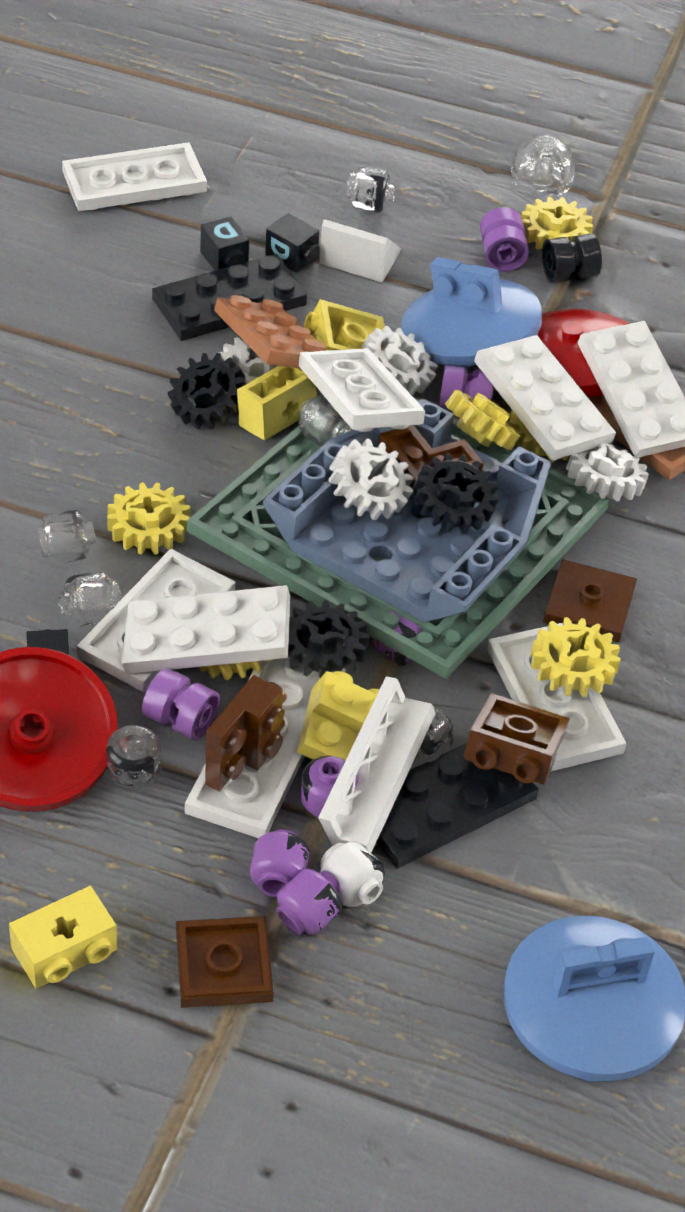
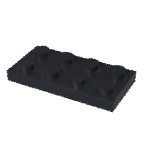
[152,254,307,341]
[376,743,539,869]

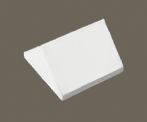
[319,219,401,282]

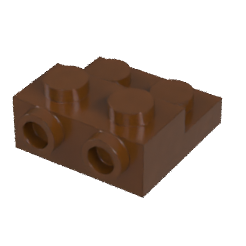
[205,675,287,792]
[463,693,570,785]

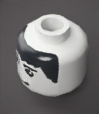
[320,842,385,908]

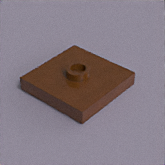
[543,559,637,642]
[176,916,274,1008]

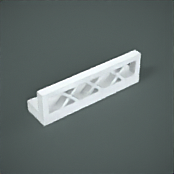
[318,676,436,852]

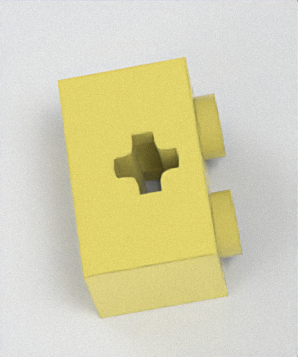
[237,366,317,441]
[9,885,117,989]

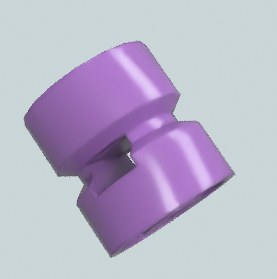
[480,207,529,272]
[439,365,493,413]
[142,667,220,741]

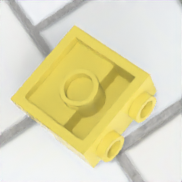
[304,299,385,351]
[297,671,380,760]

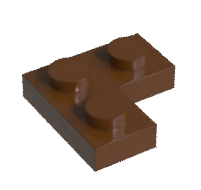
[378,425,484,494]

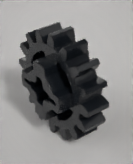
[168,353,247,429]
[413,453,499,534]
[288,600,369,678]

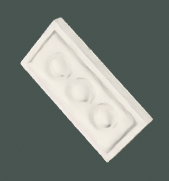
[62,142,207,211]
[578,321,685,458]
[474,335,616,461]
[299,349,425,432]
[76,549,236,692]
[122,585,290,674]
[487,623,627,771]

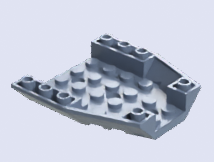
[263,399,551,622]

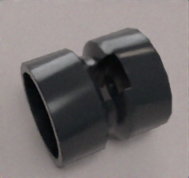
[542,233,602,283]

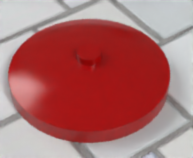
[537,309,629,397]
[0,647,118,812]

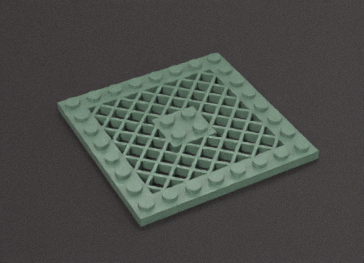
[187,396,610,679]

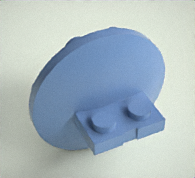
[401,257,542,369]
[503,916,685,1082]

